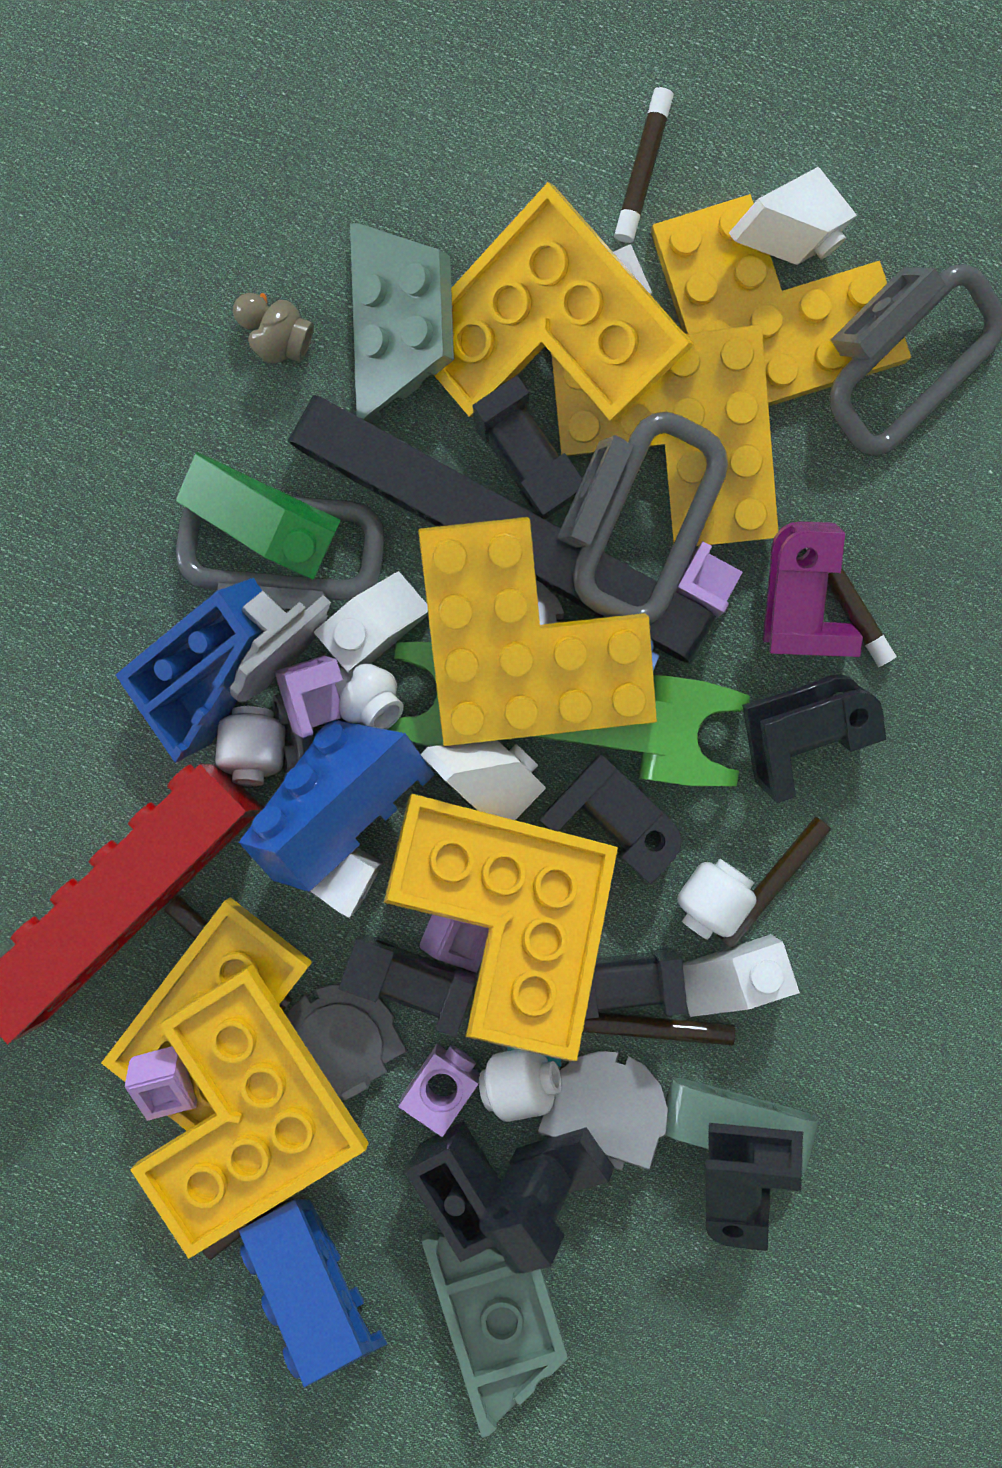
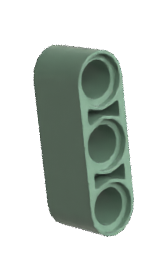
[666,1078,819,1173]

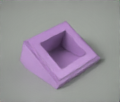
[420,915,489,973]
[125,1046,197,1121]

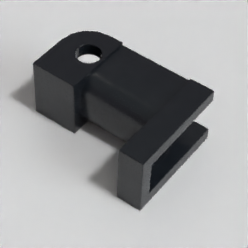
[473,375,583,519]
[742,674,886,803]
[539,754,682,884]
[339,934,476,1037]
[585,948,688,1019]
[705,1123,803,1251]
[479,1127,615,1274]

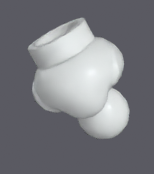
[335,664,404,730]

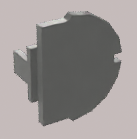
[287,983,407,1101]

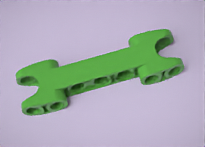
[387,642,750,786]

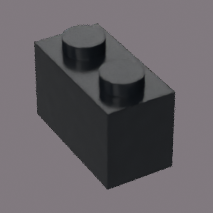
[404,1121,501,1262]

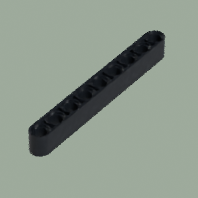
[288,395,716,664]

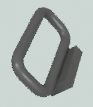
[830,264,1002,456]
[557,412,728,625]
[176,496,385,620]

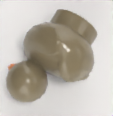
[233,292,314,364]

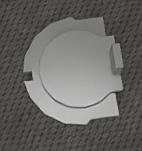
[230,591,331,702]
[538,1051,668,1171]

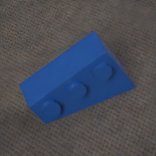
[115,578,264,763]
[239,720,435,892]
[239,1199,387,1387]

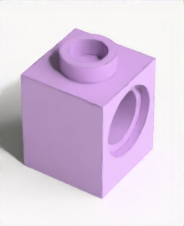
[398,1044,479,1137]

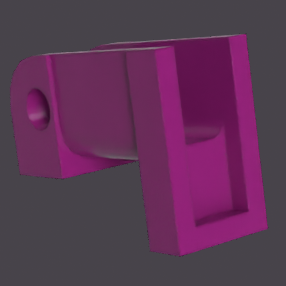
[762,521,863,657]

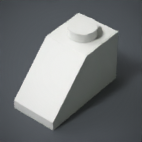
[729,167,857,265]
[314,571,428,674]
[421,740,546,820]
[311,848,384,918]
[683,934,800,1017]

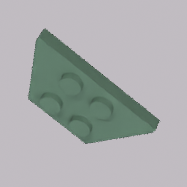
[350,222,454,424]
[421,1232,568,1438]

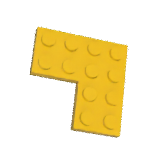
[434,182,694,421]
[651,194,912,407]
[551,324,778,546]
[419,517,657,746]
[384,794,618,1061]
[101,897,313,1131]
[130,964,369,1259]

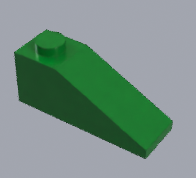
[176,452,341,580]

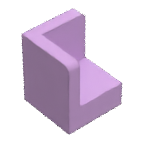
[676,541,743,618]
[274,655,343,738]

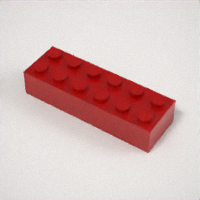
[0,764,264,1044]

